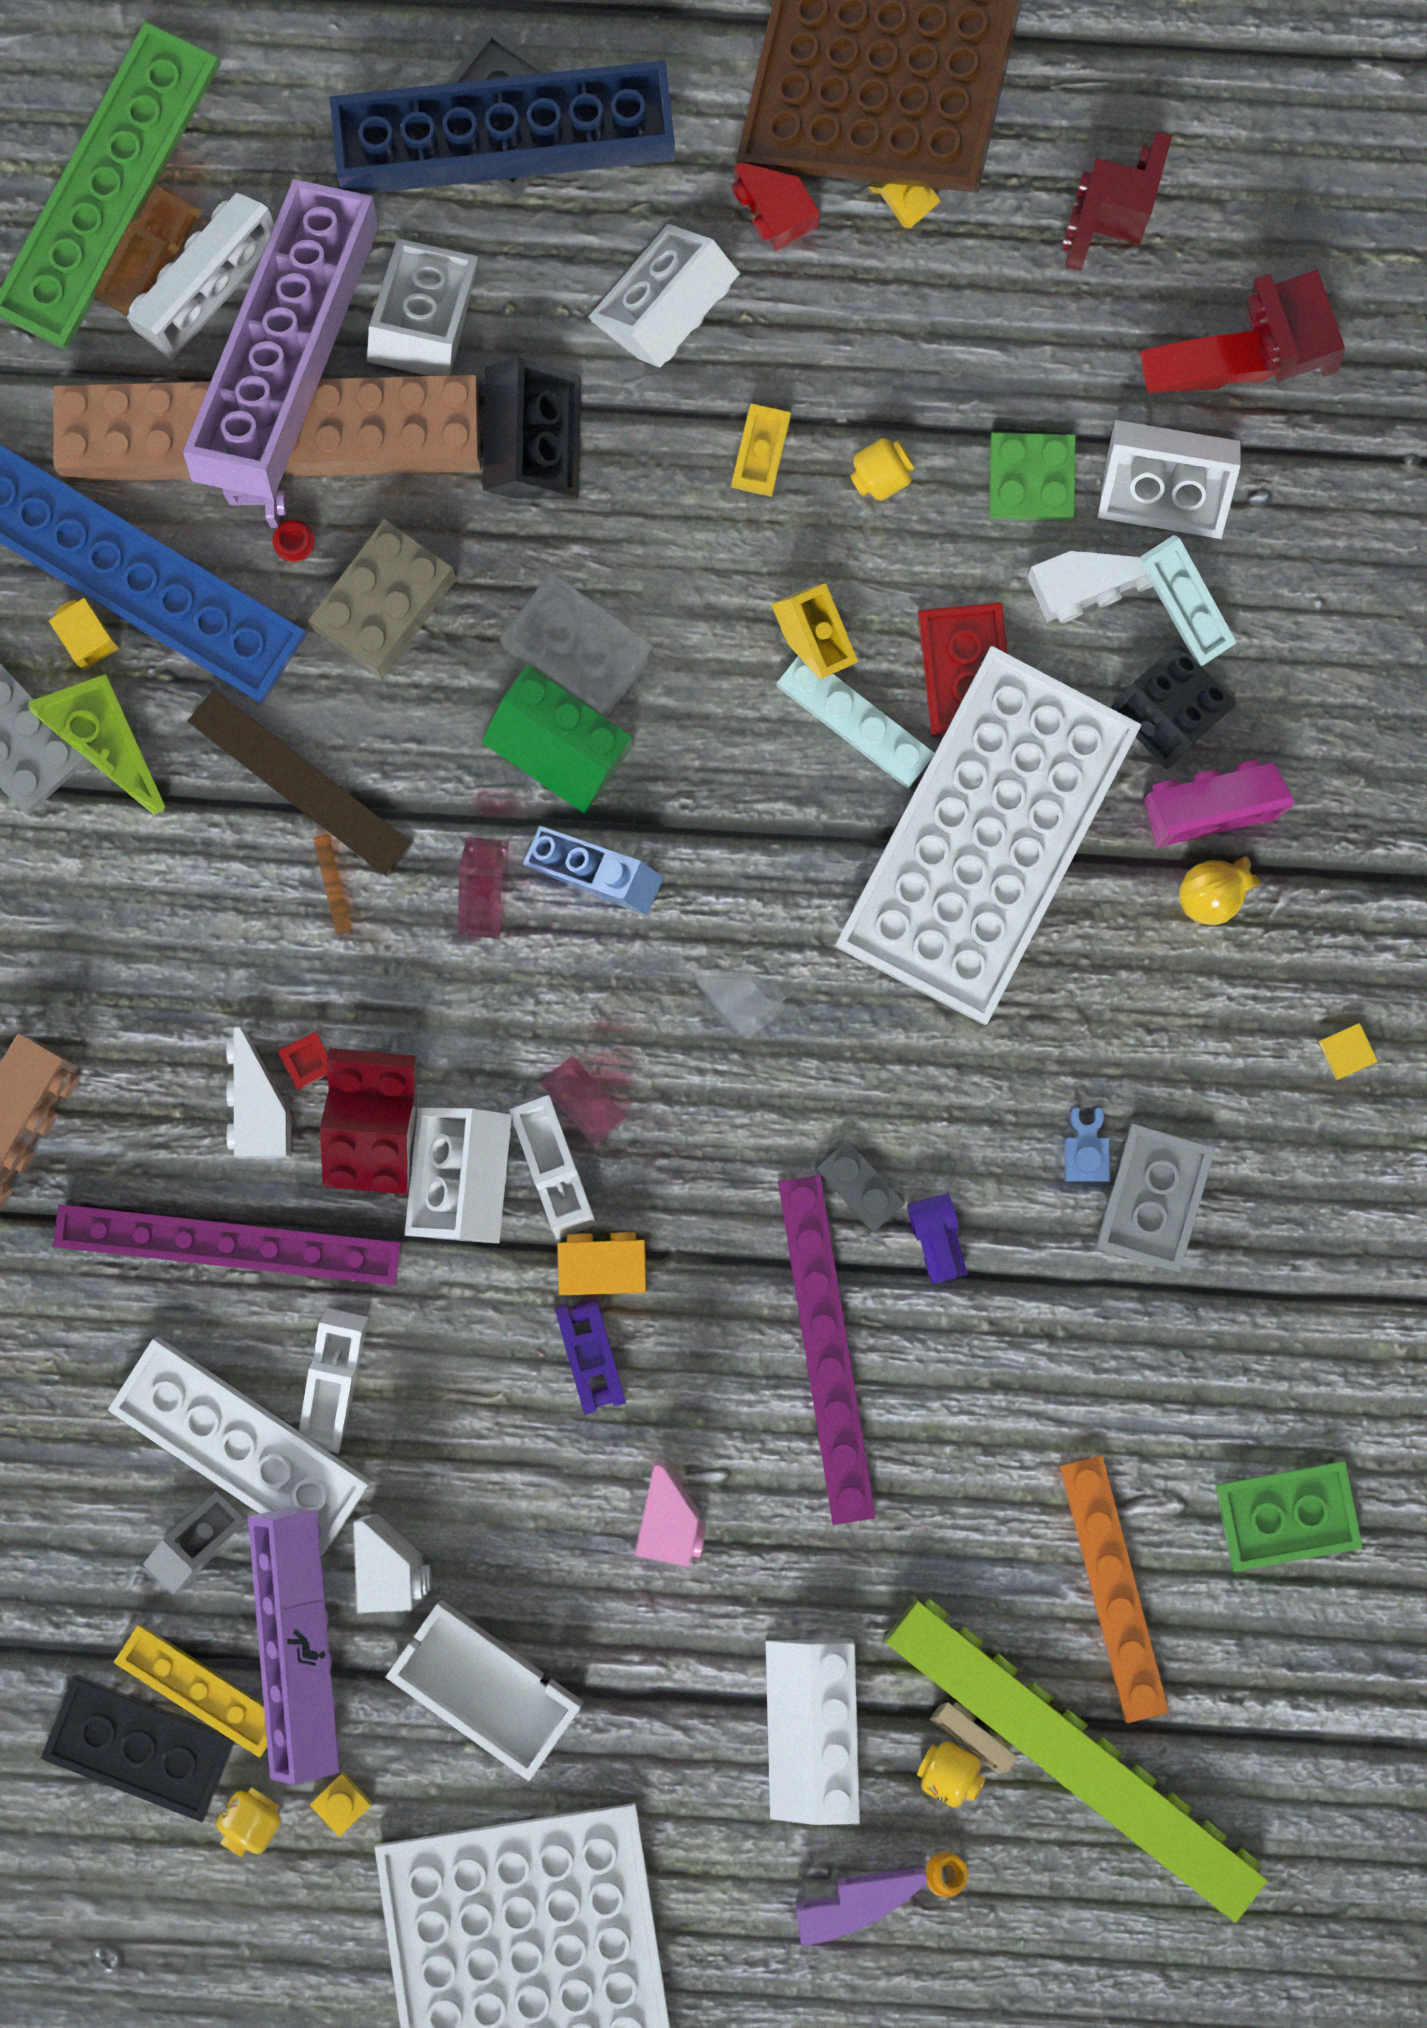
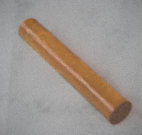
[313,834,352,935]

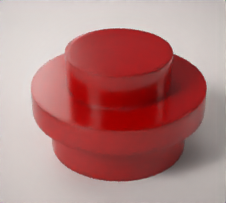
[272,520,315,563]

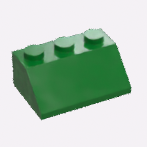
[481,665,634,814]

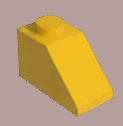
[771,583,858,679]

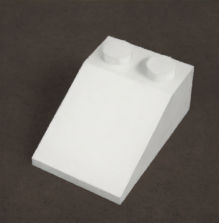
[367,238,478,376]

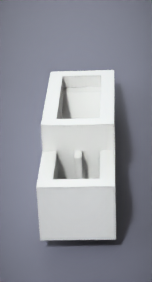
[509,1095,597,1239]
[299,1308,369,1454]

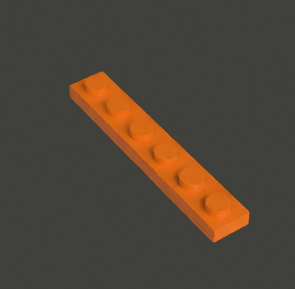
[1059,1455,1169,1723]

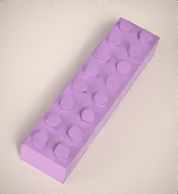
[183,179,379,500]

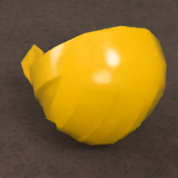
[1179,856,1260,925]

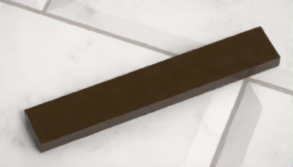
[187,688,413,878]

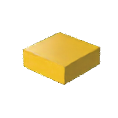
[1318,1023,1378,1080]

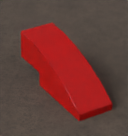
[1140,331,1274,393]

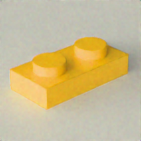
[731,403,791,497]

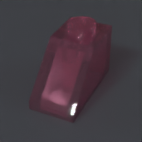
[458,837,509,939]
[540,1056,628,1148]

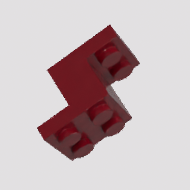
[1061,131,1172,271]
[1246,269,1345,382]
[320,1048,417,1195]

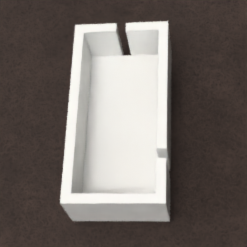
[386,1600,583,1781]

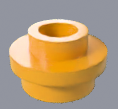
[925,1852,968,1897]

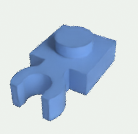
[1064,1108,1110,1182]

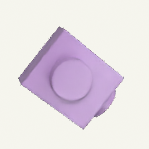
[223,486,287,528]

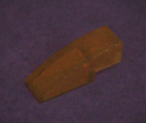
[93,185,203,316]

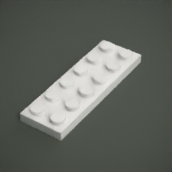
[108,1336,372,1556]

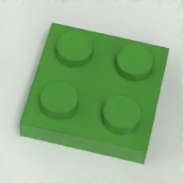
[989,433,1075,521]

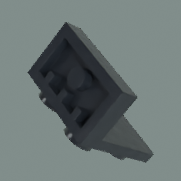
[1110,645,1236,770]

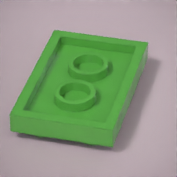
[1214,1461,1363,1572]

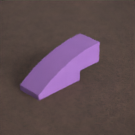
[795,1866,927,1947]

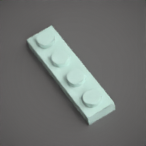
[776,656,935,790]

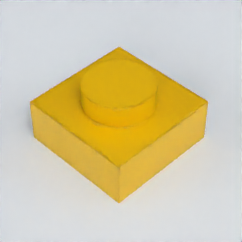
[310,1772,373,1837]

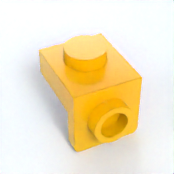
[868,182,941,228]

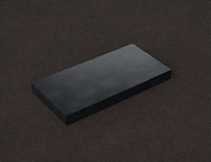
[40,1674,235,1823]

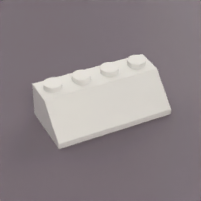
[126,193,275,362]
[766,1638,859,1825]

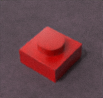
[278,1031,328,1090]

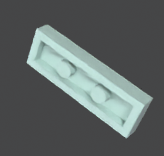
[1138,535,1237,666]

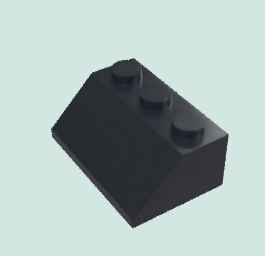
[482,357,581,499]

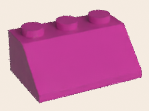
[1144,759,1294,848]

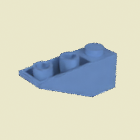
[523,826,664,916]

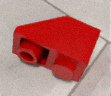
[731,162,820,251]

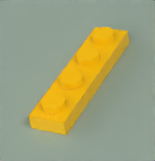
[114,1624,267,1758]

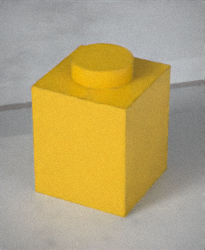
[48,598,119,671]

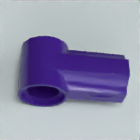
[907,1193,968,1284]

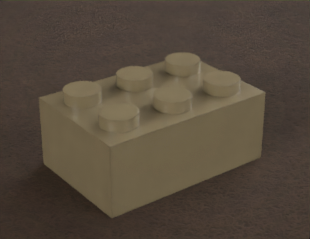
[308,519,457,680]

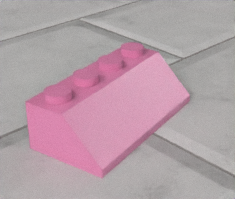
[635,1458,706,1567]

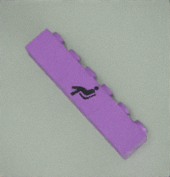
[248,1507,339,1785]

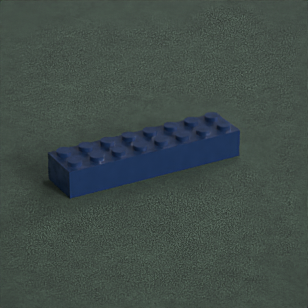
[329,60,676,194]

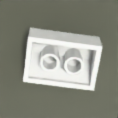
[589,224,740,368]
[1097,420,1241,539]
[405,1108,512,1243]
[354,1513,432,1613]

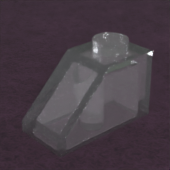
[691,970,787,1045]

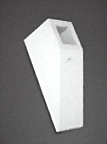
[1027,551,1154,623]
[226,1027,292,1159]

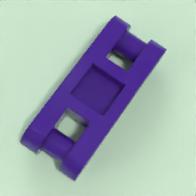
[554,1295,626,1415]

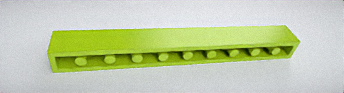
[884,1598,1268,1923]

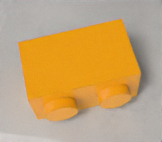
[557,1232,647,1296]

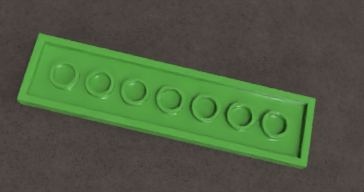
[0,22,221,351]

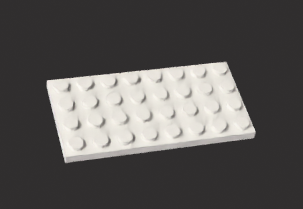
[834,646,1141,1025]

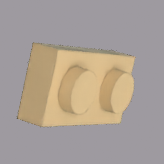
[929,1702,1018,1774]

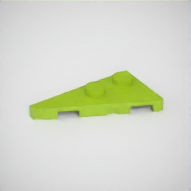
[28,674,165,815]

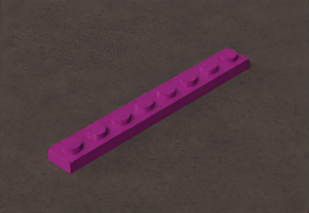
[778,1175,876,1525]
[53,1204,402,1286]

